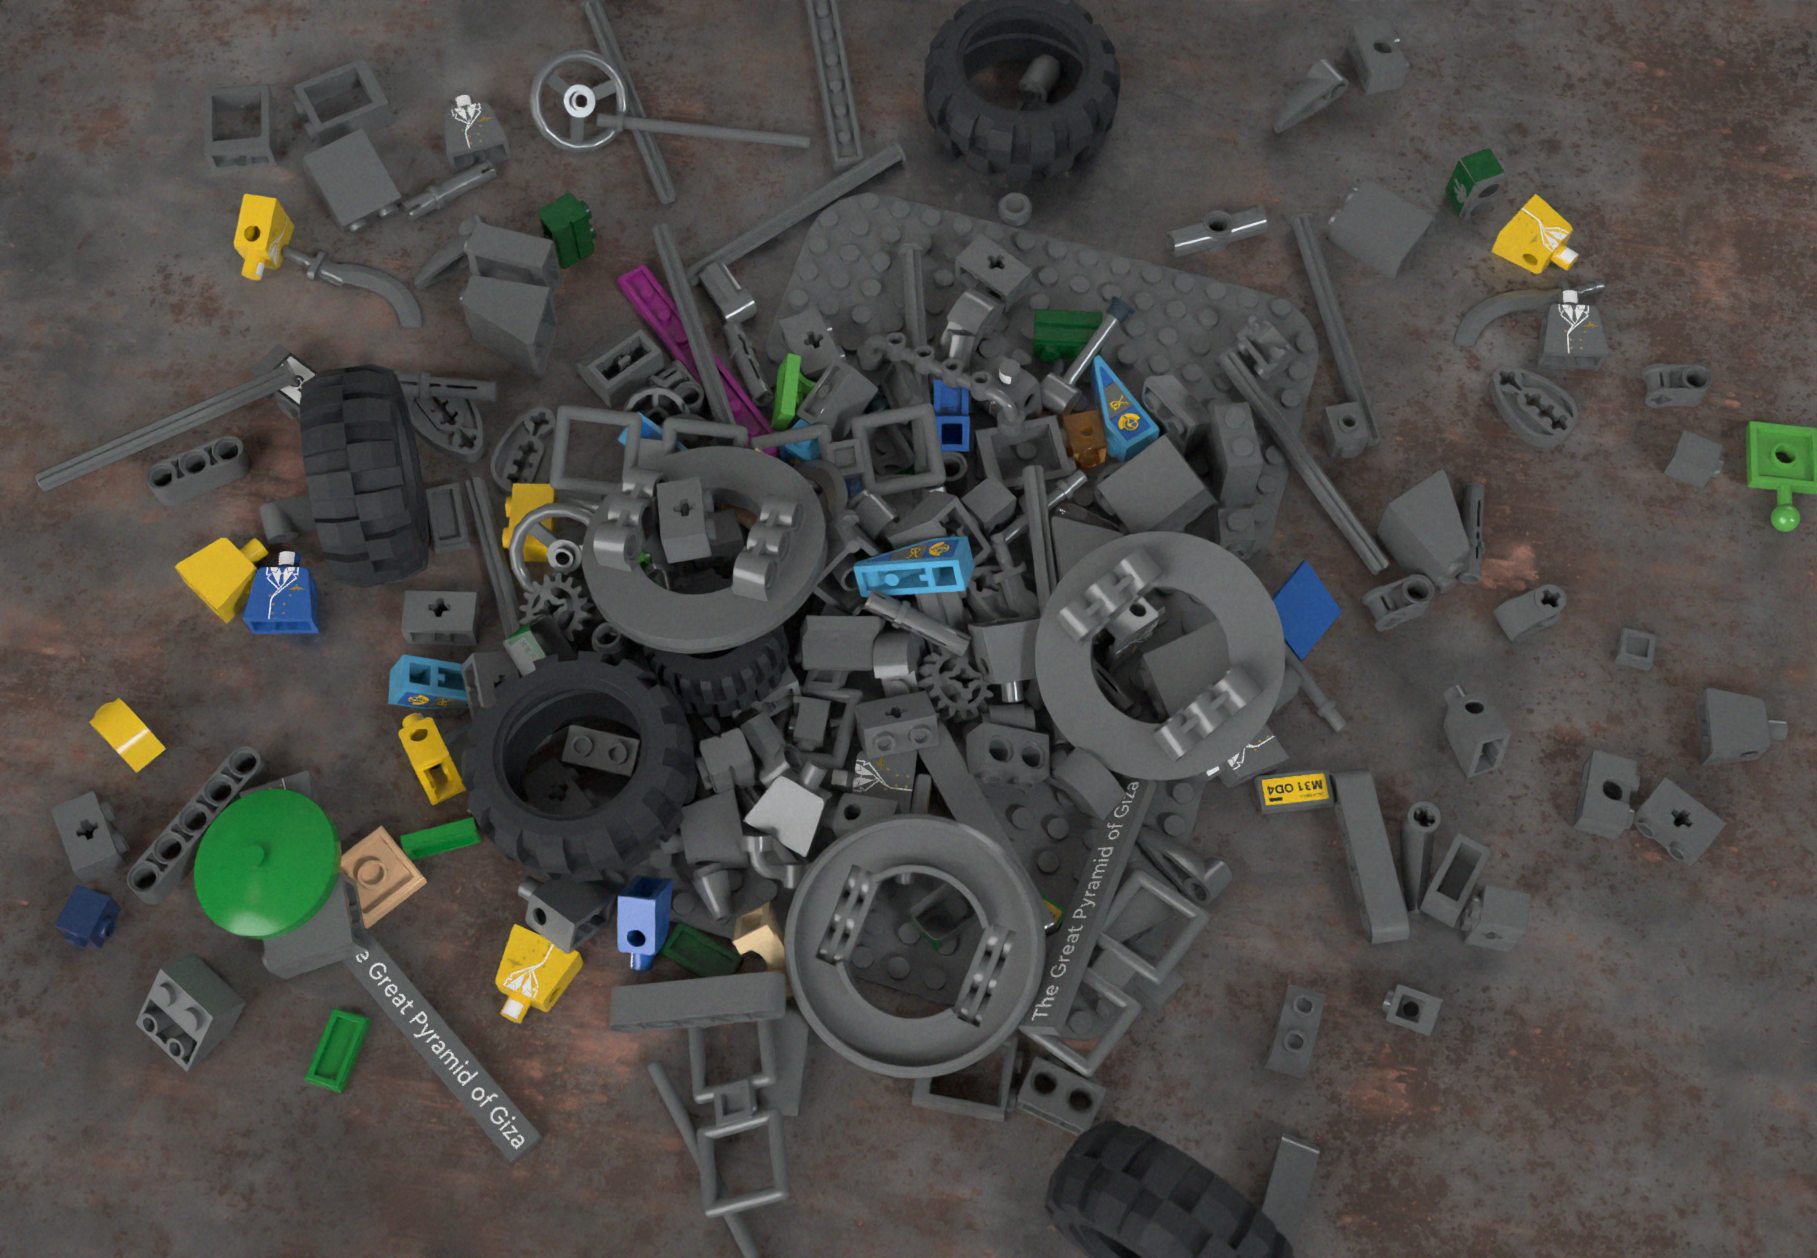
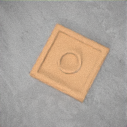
[339,825,427,929]

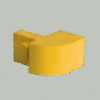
[89,698,166,773]

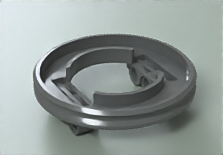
[582,446,828,653]
[1035,531,1286,780]
[784,814,1046,1079]

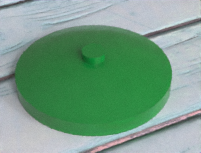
[194,789,341,940]

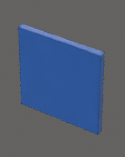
[1271,560,1342,661]

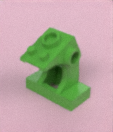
[771,353,817,431]

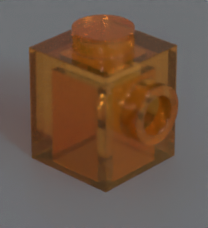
[1062,410,1107,468]

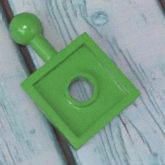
[1745,421,1817,532]

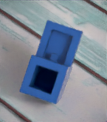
[934,380,969,451]

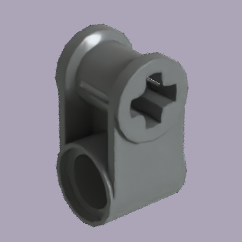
[648,359,707,419]
[1641,363,1713,408]
[1361,574,1434,632]
[1493,584,1567,644]

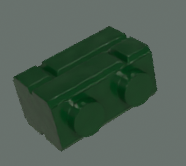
[538,192,596,270]
[1032,309,1103,364]

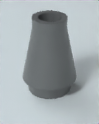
[692,863,736,922]

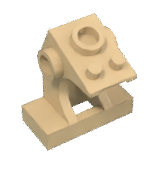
[733,901,794,1000]

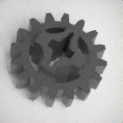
[519,573,595,646]
[917,646,993,723]

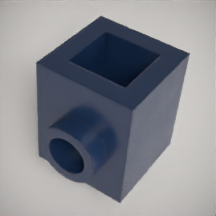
[55,885,121,949]

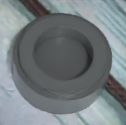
[999,192,1032,226]

